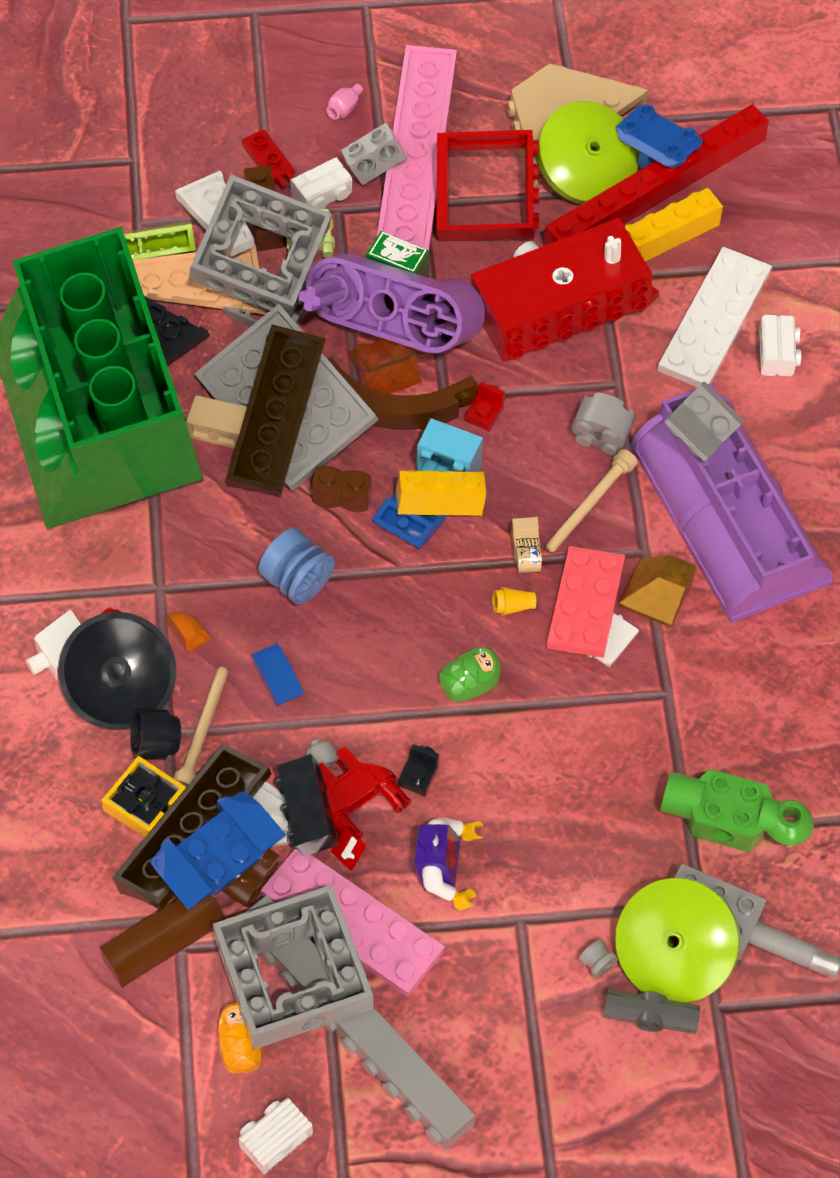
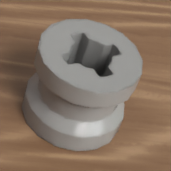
[579,939,618,979]

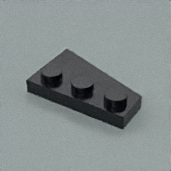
[145,296,210,366]

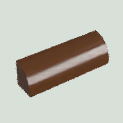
[100,896,225,988]

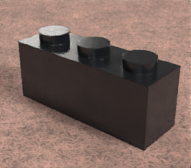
[276,754,339,856]

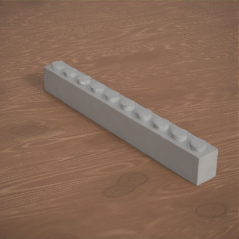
[243,895,475,1150]

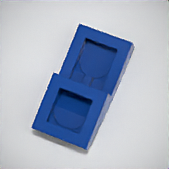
[251,643,304,707]

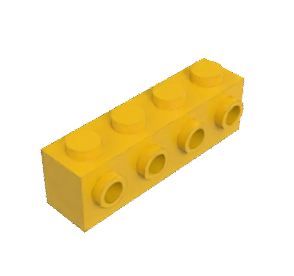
[625,188,723,262]

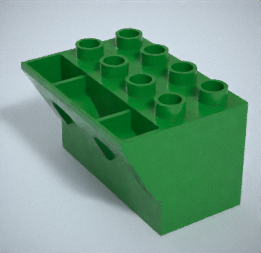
[0,226,204,529]

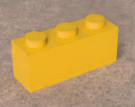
[396,470,487,516]

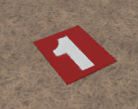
[331,826,367,872]

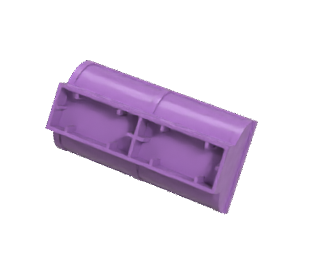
[630,383,833,623]

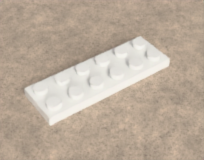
[657,247,772,387]

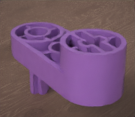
[299,253,485,353]

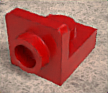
[465,382,505,432]

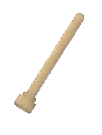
[546,449,638,552]
[173,666,228,787]

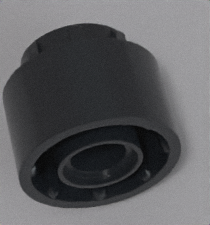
[130,708,181,760]

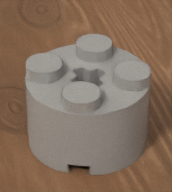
[571,392,636,456]

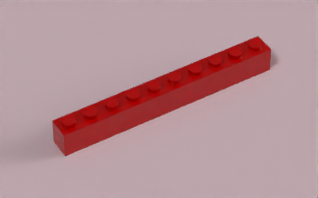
[544,104,769,246]

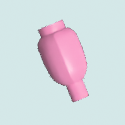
[326,84,363,120]

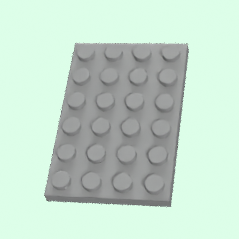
[194,304,379,491]

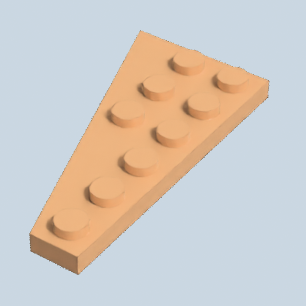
[133,245,267,314]

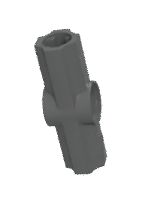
[603,989,700,1034]

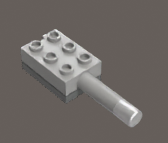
[672,863,840,980]

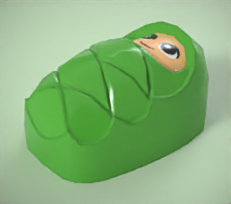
[439,648,502,702]

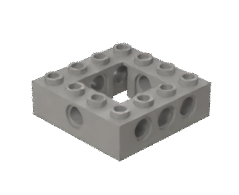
[189,174,332,318]
[213,885,374,1050]

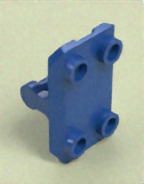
[616,105,703,169]

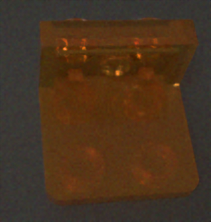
[348,338,422,394]

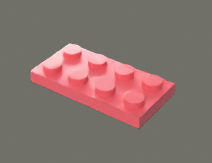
[547,546,625,658]

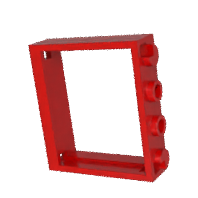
[437,130,539,241]

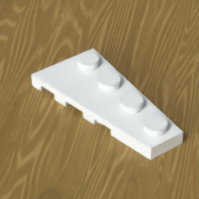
[175,170,254,257]

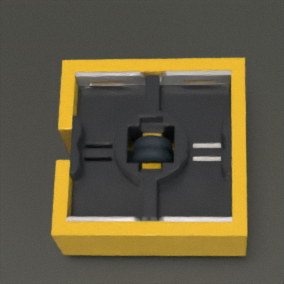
[101,756,186,838]

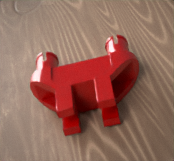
[320,746,411,840]

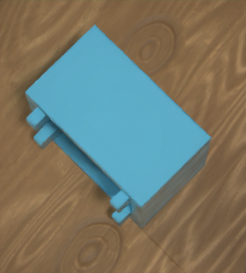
[417,419,483,472]

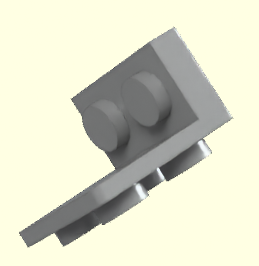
[665,381,744,462]

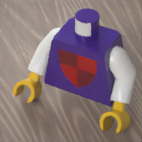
[415,817,483,911]

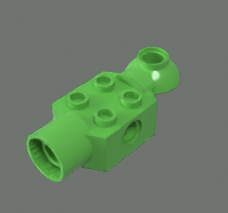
[660,769,814,853]

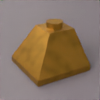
[618,555,696,628]

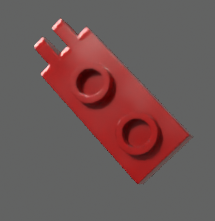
[242,129,295,190]

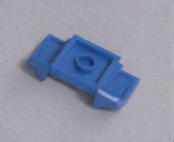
[150,791,286,911]

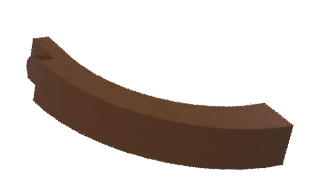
[327,357,478,430]

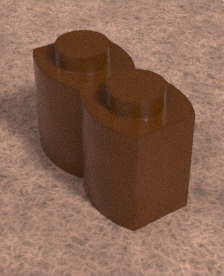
[312,466,371,512]
[222,848,283,908]

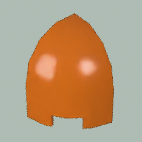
[164,611,212,653]

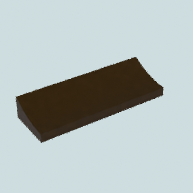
[226,324,326,496]
[112,743,272,911]

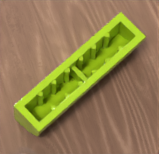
[124,222,196,260]

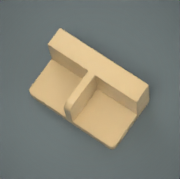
[186,396,247,448]

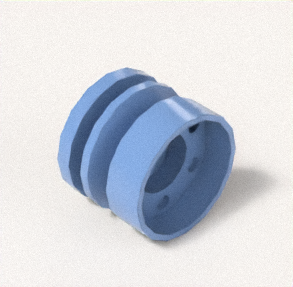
[258,527,335,605]

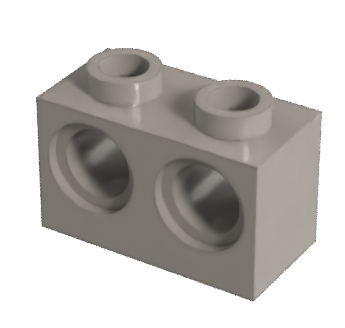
[341,123,407,185]

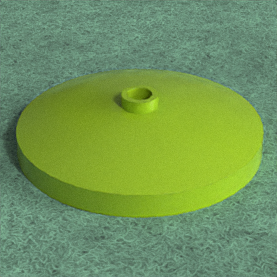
[537,101,639,204]
[615,878,740,1003]

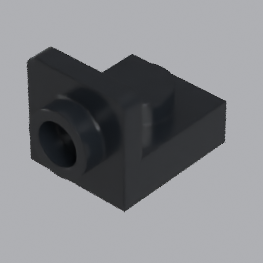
[398,744,439,796]

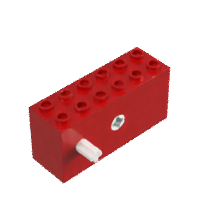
[471,217,653,362]

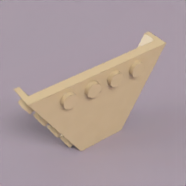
[507,63,649,186]

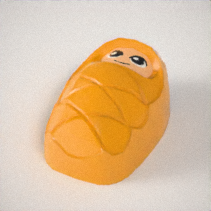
[218,1002,263,1073]

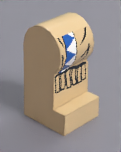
[511,517,542,573]

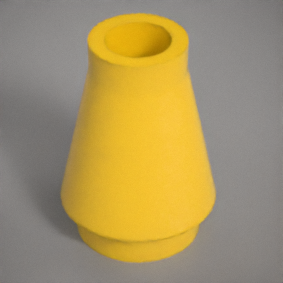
[492,587,536,616]

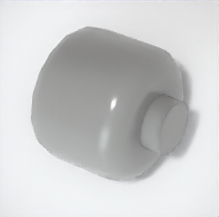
[306,738,339,767]

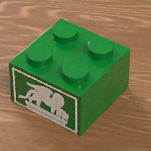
[366,231,429,296]

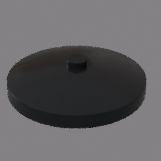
[57,612,176,730]

